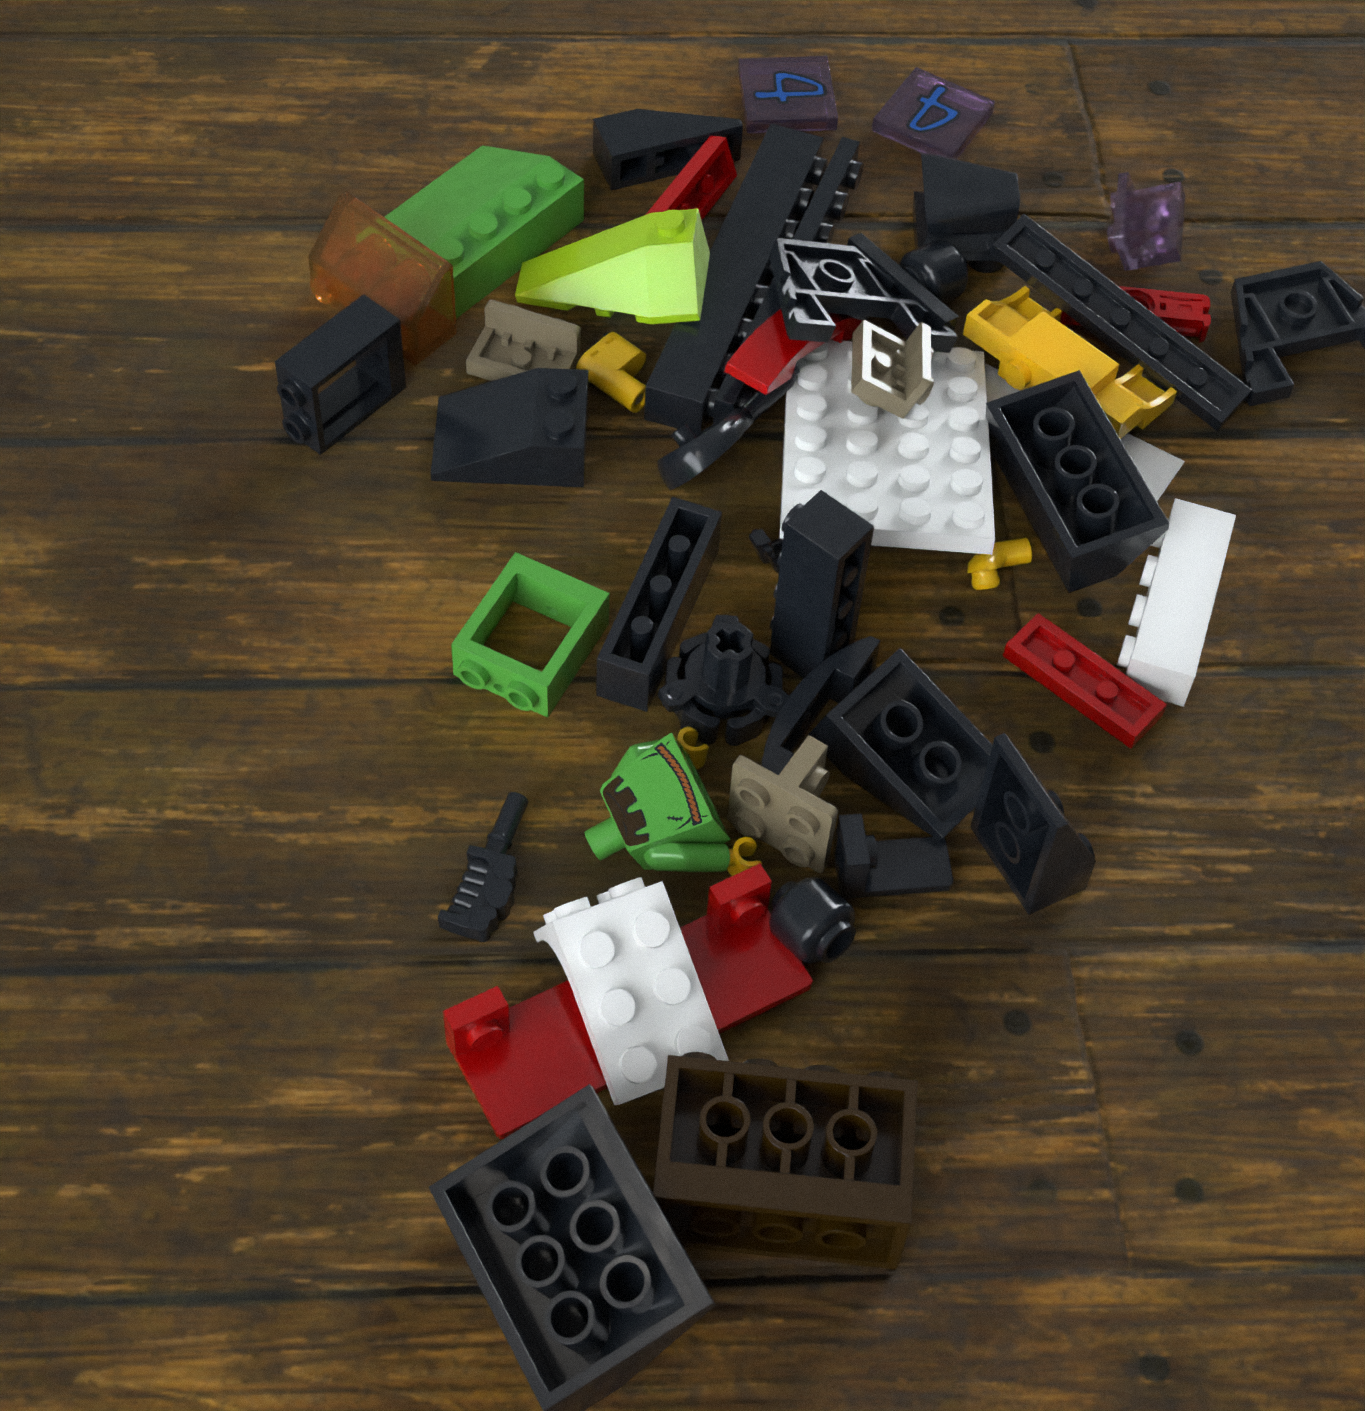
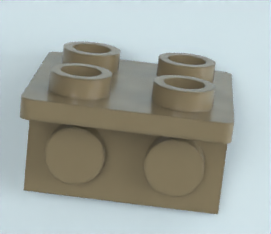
[727,735,838,873]

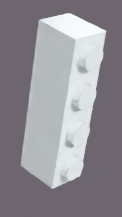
[1117,498,1236,707]

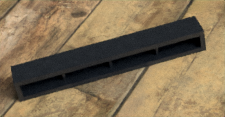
[644,123,828,435]

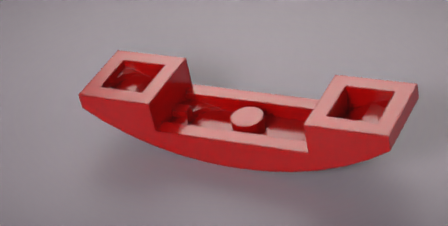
[724,309,863,395]

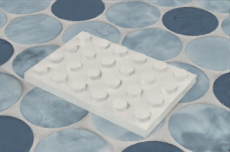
[780,340,995,555]

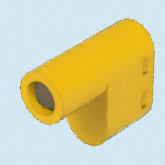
[576,331,646,413]

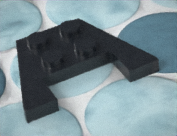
[769,238,958,353]
[1231,261,1365,406]

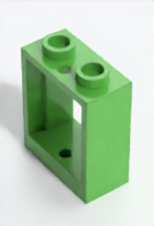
[451,552,610,717]

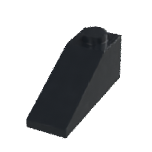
[593,109,743,191]

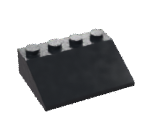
[429,1084,716,1411]

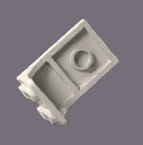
[533,877,729,1106]

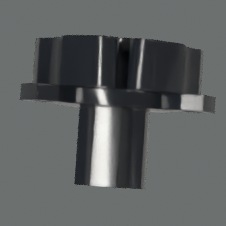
[658,615,789,746]

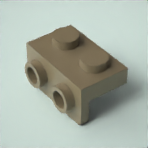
[466,300,581,381]
[851,319,934,419]

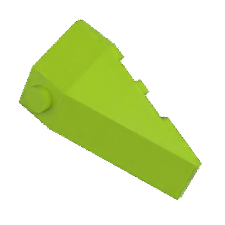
[515,209,710,324]

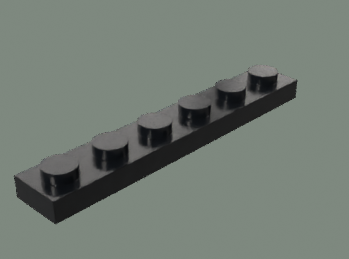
[990,214,1252,431]

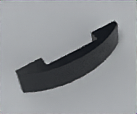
[762,636,880,775]

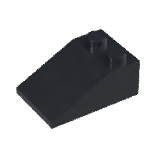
[431,368,588,487]
[808,648,992,841]
[970,733,1096,915]

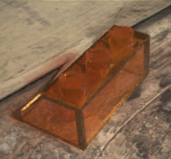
[308,191,457,366]

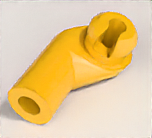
[967,538,1032,590]

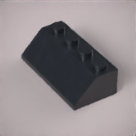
[985,370,1169,593]

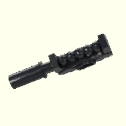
[438,792,529,942]

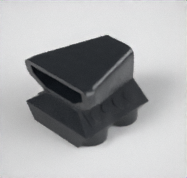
[912,153,1020,273]

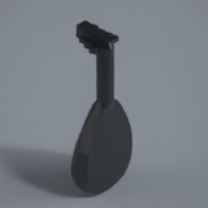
[657,366,800,490]

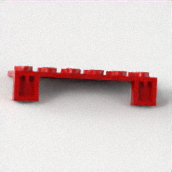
[443,863,813,1139]

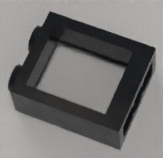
[275,294,406,455]

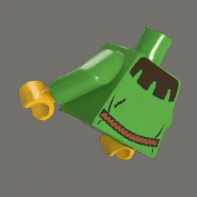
[584,727,762,876]

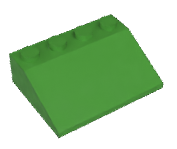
[349,145,584,322]

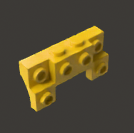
[963,286,1177,439]

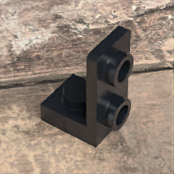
[833,814,953,899]

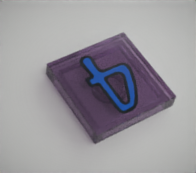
[738,56,838,133]
[872,67,995,159]

